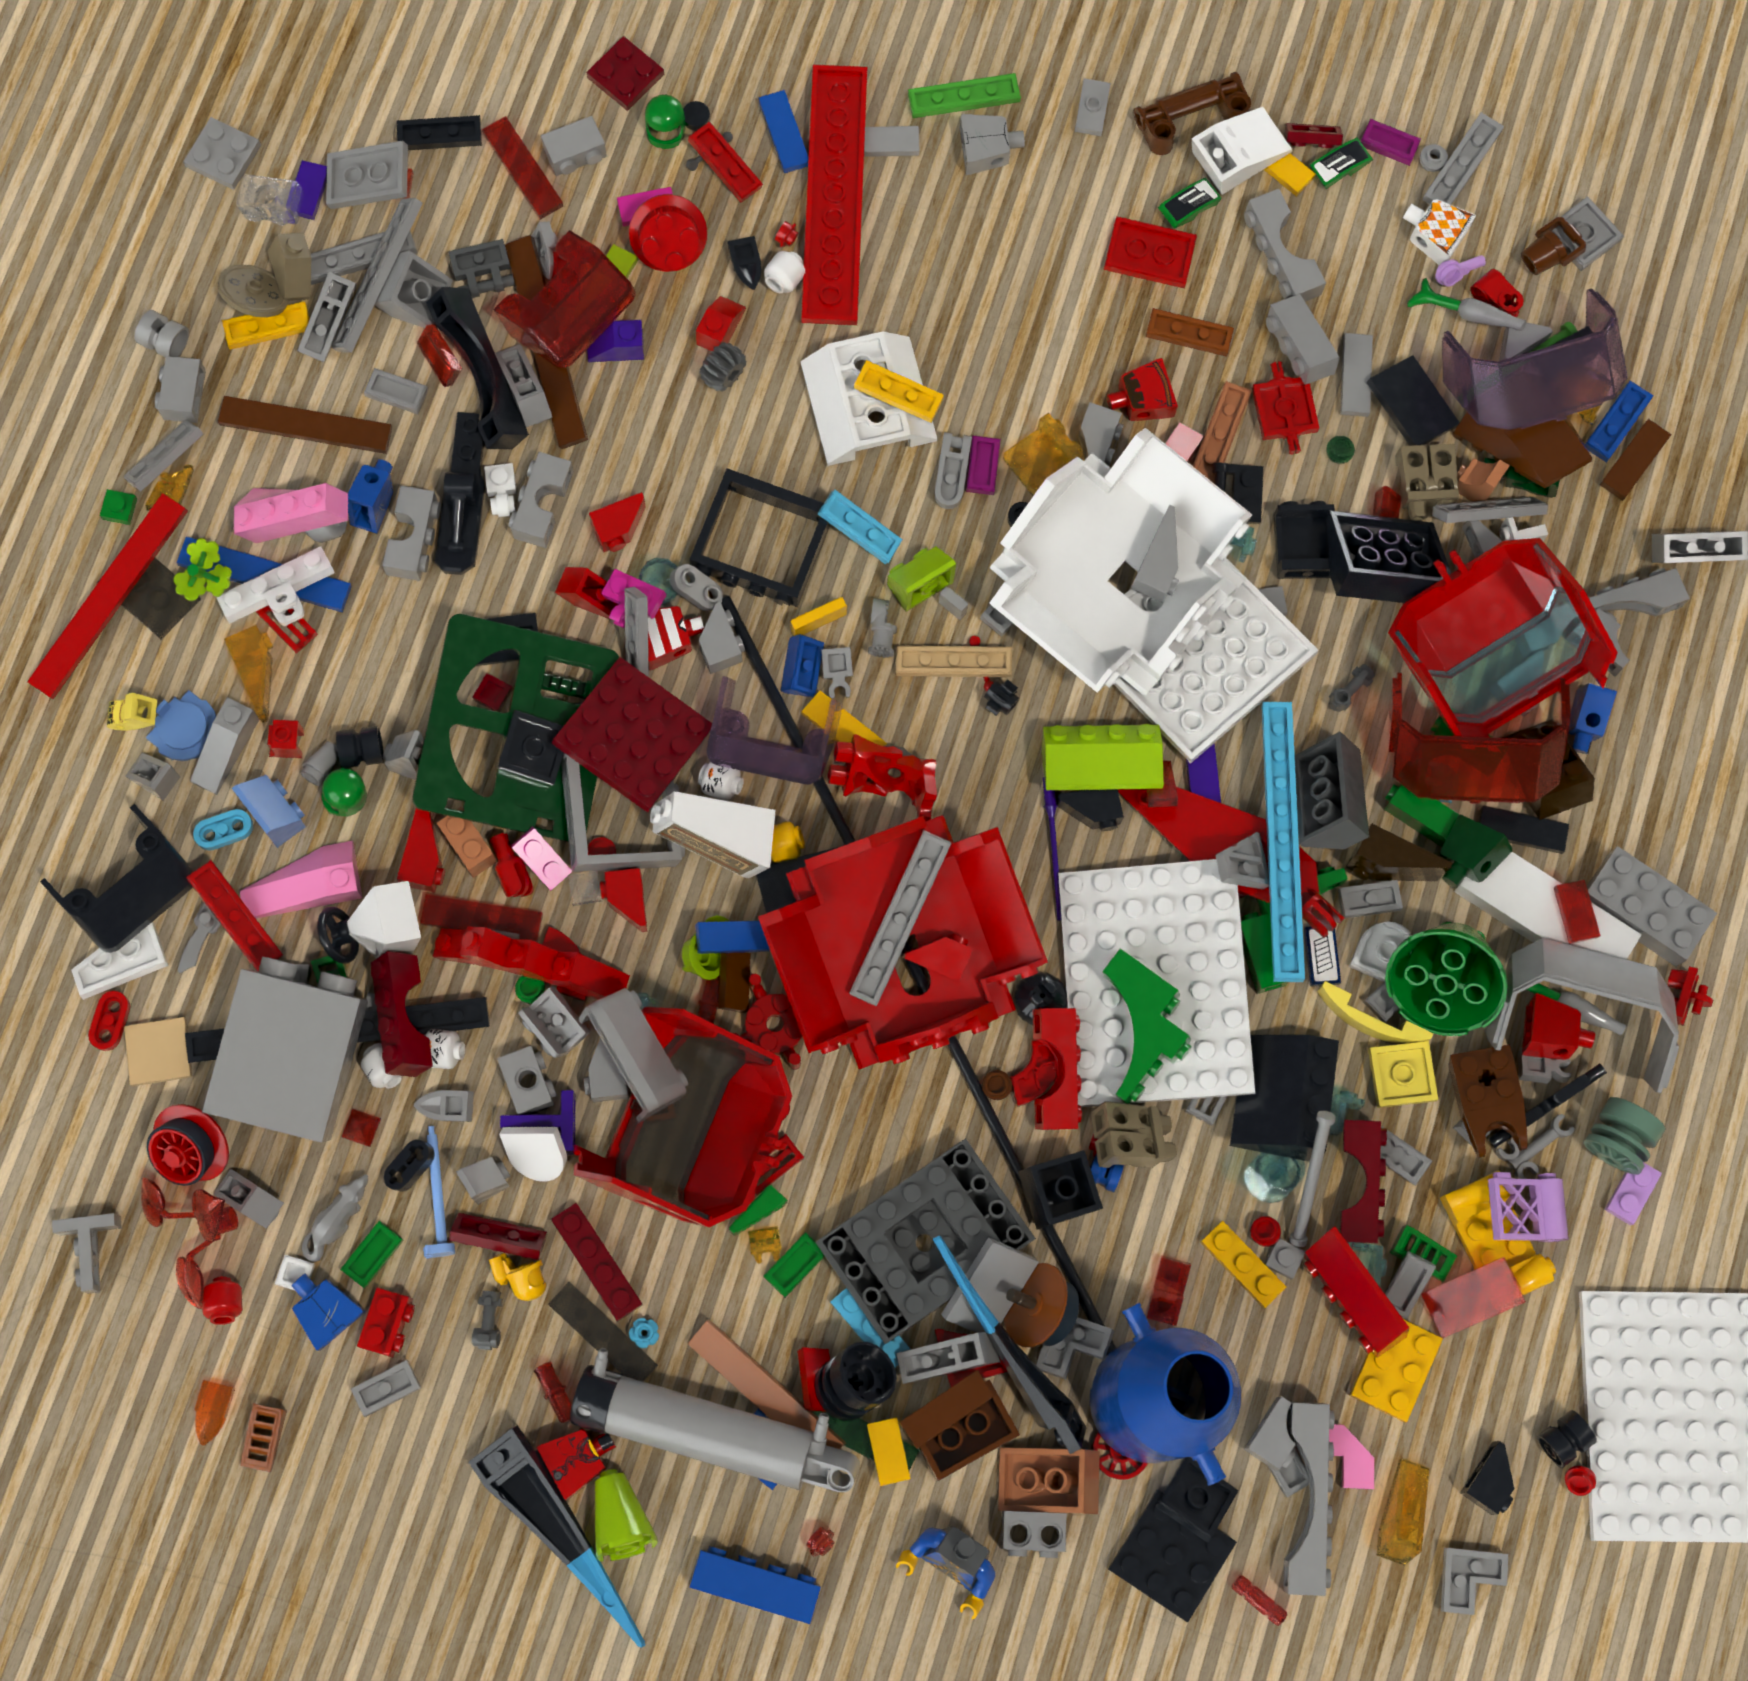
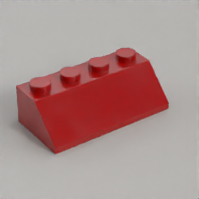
[1303,1226,1410,1358]

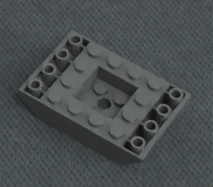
[815,1138,1036,1344]

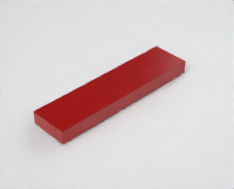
[186,860,283,971]

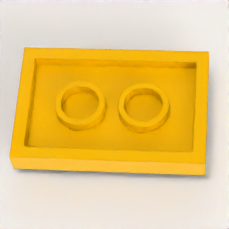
[1349,1320,1443,1423]

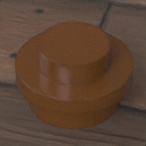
[982,1070,1012,1100]

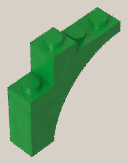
[1241,866,1348,994]
[1102,948,1192,1104]

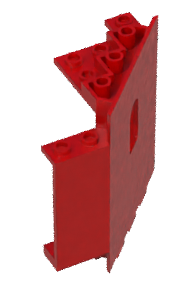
[758,815,1048,1069]

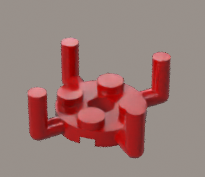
[728,973,802,1070]

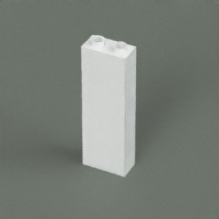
[1454,852,1642,959]

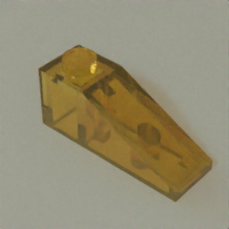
[224,625,274,723]
[1376,1458,1430,1566]

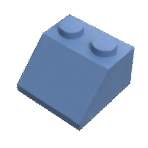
[232,775,306,848]

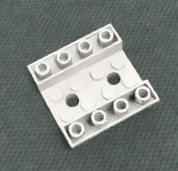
[801,331,937,466]

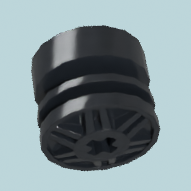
[814,1342,897,1421]

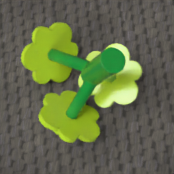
[173,538,232,601]

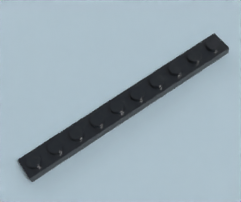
[185,997,490,1063]

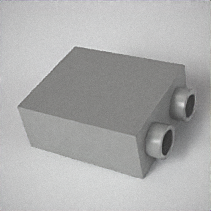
[202,956,368,1143]

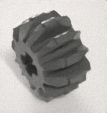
[700,342,747,391]

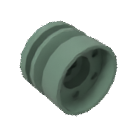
[1583,1097,1666,1175]

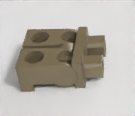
[1395,444,1459,521]
[1091,1102,1177,1168]

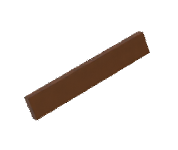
[218,396,392,454]

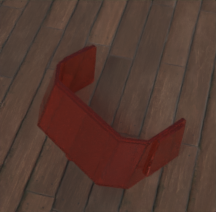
[1388,672,1571,804]

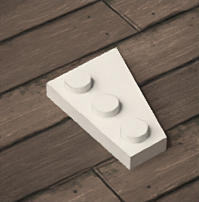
[71,922,168,1000]

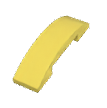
[1317,981,1433,1044]

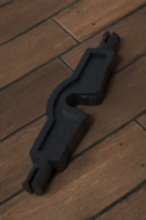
[1488,1063,1607,1149]

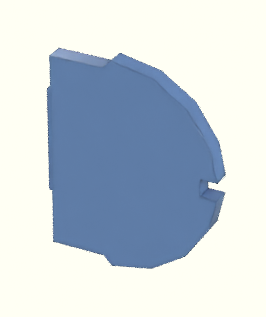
[145,690,216,761]

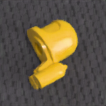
[488,1253,547,1301]

